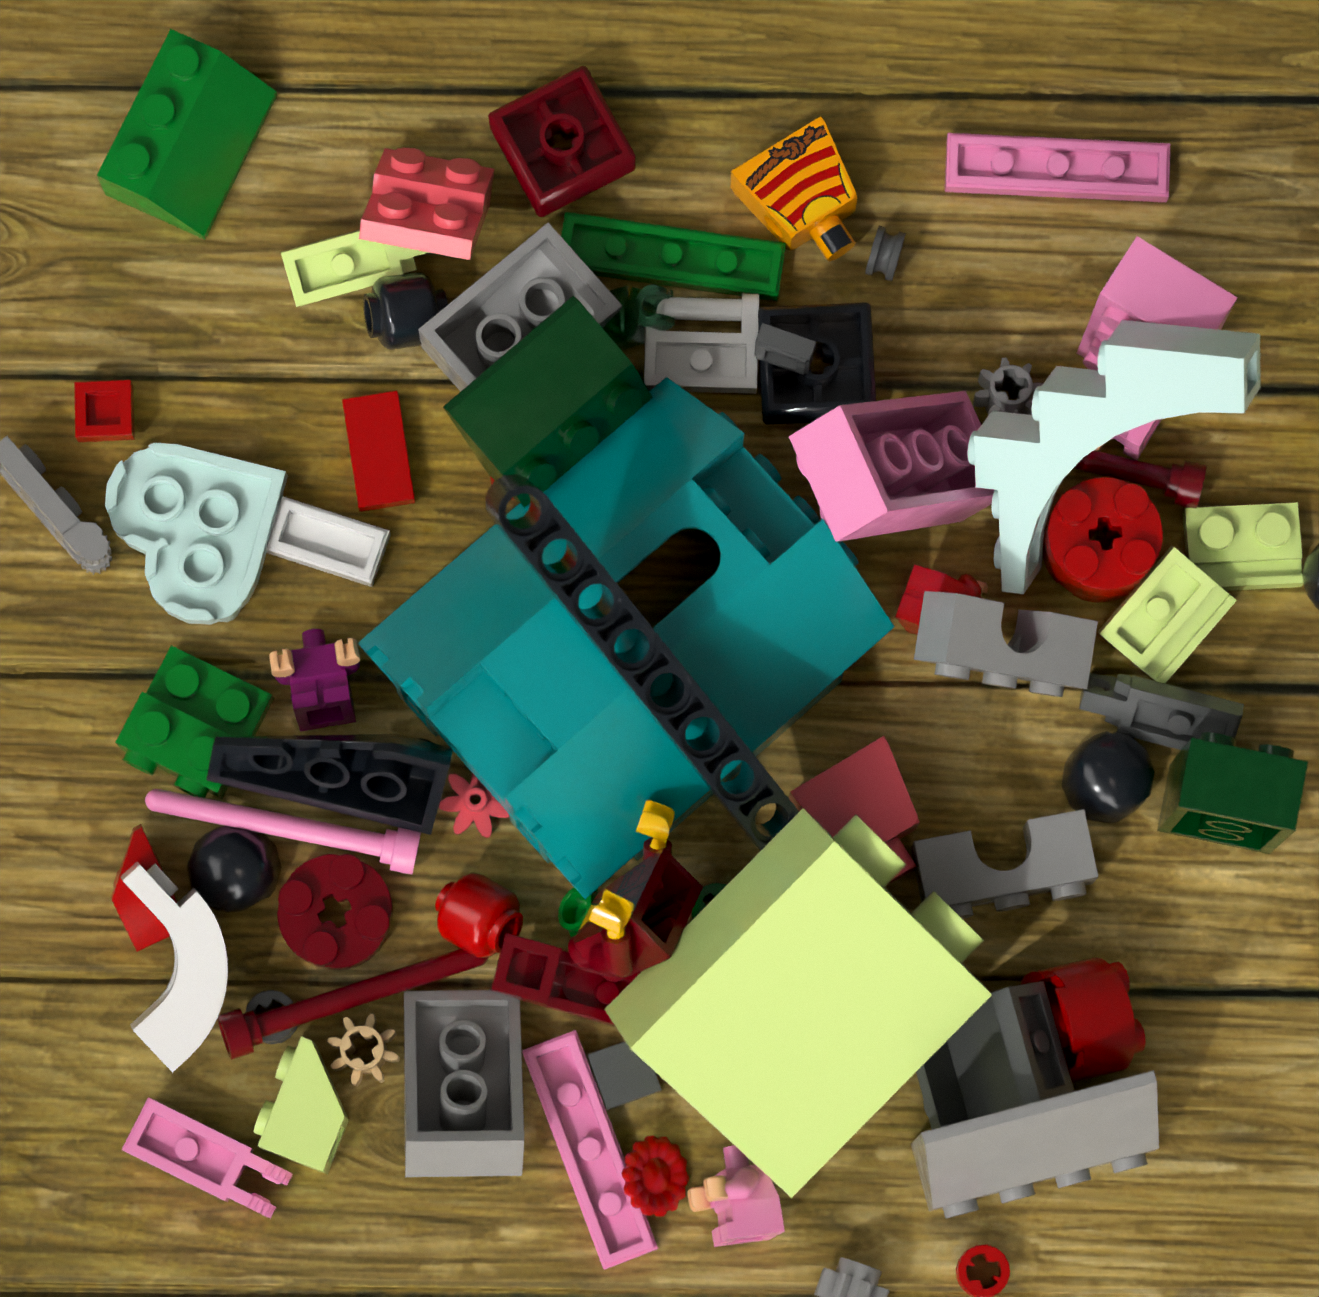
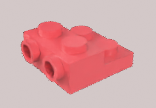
[359,148,494,260]

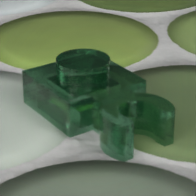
[603,284,675,350]

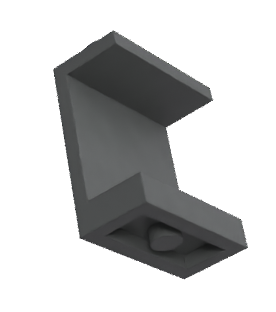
[916,981,1075,1130]

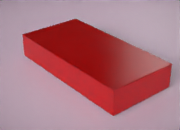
[342,390,415,512]

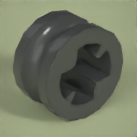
[865,226,906,281]
[246,990,297,1044]

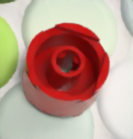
[1043,477,1163,603]
[1021,957,1146,1083]

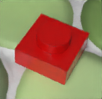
[74,380,135,442]

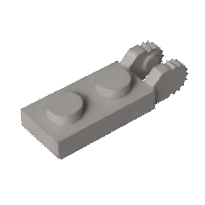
[0,436,112,575]

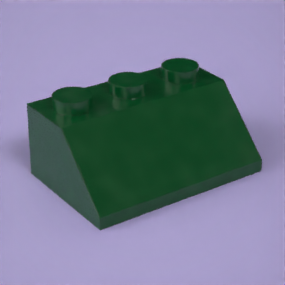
[443,296,653,508]

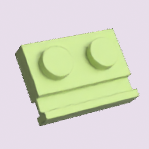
[1182,502,1304,591]
[1098,546,1237,683]

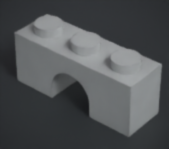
[914,591,1098,697]
[911,809,1098,919]

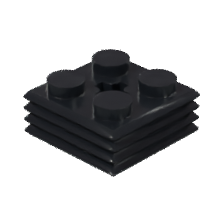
[758,302,876,425]

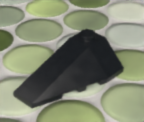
[206,734,452,835]

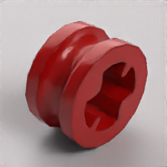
[956,1245,1010,1297]

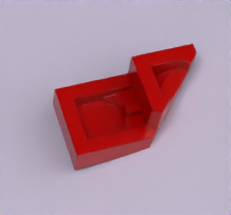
[111,824,178,952]

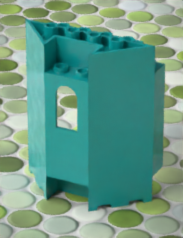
[357,377,895,899]

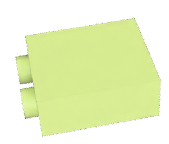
[604,808,992,1198]

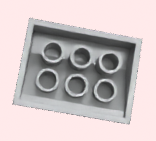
[911,1071,1159,1219]

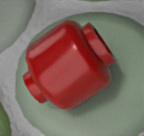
[435,873,523,958]

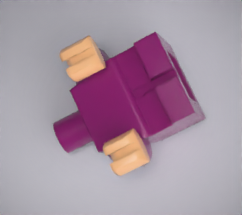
[269,629,360,732]

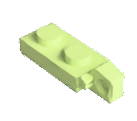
[281,230,429,307]

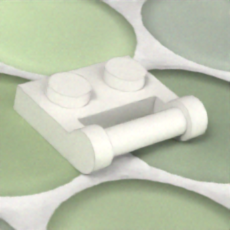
[644,291,759,394]

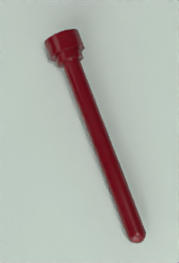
[980,422,1207,509]
[217,948,488,1060]

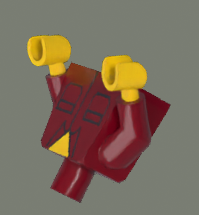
[568,800,703,983]

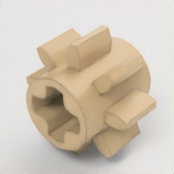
[328,1013,400,1087]

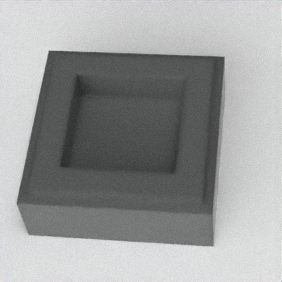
[754,323,816,375]
[588,1041,662,1111]

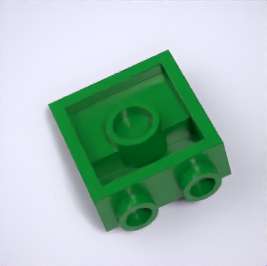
[115,645,274,799]

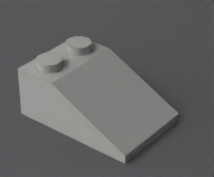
[418,223,622,392]
[404,990,524,1177]

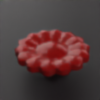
[621,1135,690,1217]

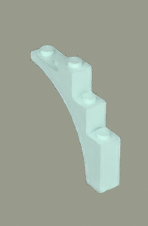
[967,320,1260,594]

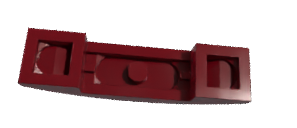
[490,933,641,1027]

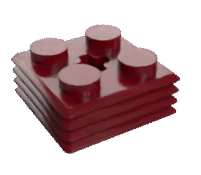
[488,66,636,217]

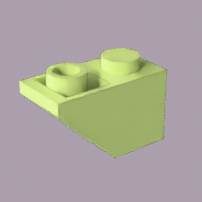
[254,1036,349,1175]

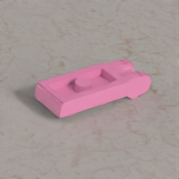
[122,1097,293,1219]

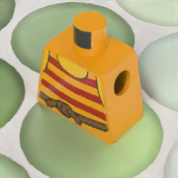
[730,116,857,262]

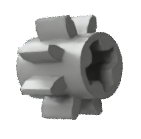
[973,358,1043,416]
[814,1257,890,1297]

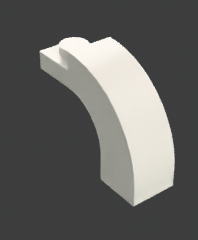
[120,862,228,1073]

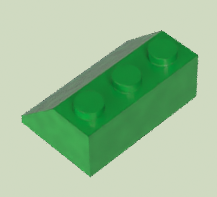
[96,29,278,240]

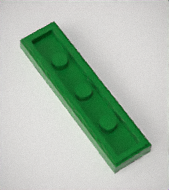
[561,212,786,302]

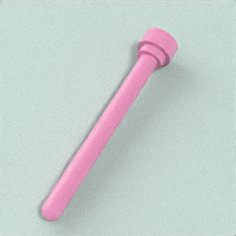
[145,789,421,875]

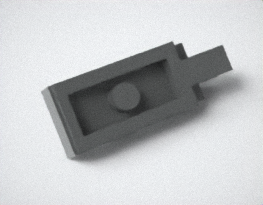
[1079,673,1244,750]

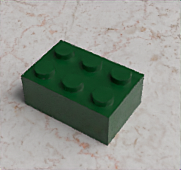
[1157,732,1308,854]

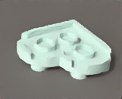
[105,443,288,625]

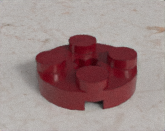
[277,854,393,971]

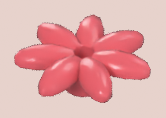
[439,773,509,838]

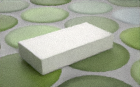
[266,496,391,587]

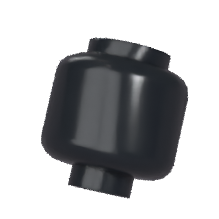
[363,272,448,350]

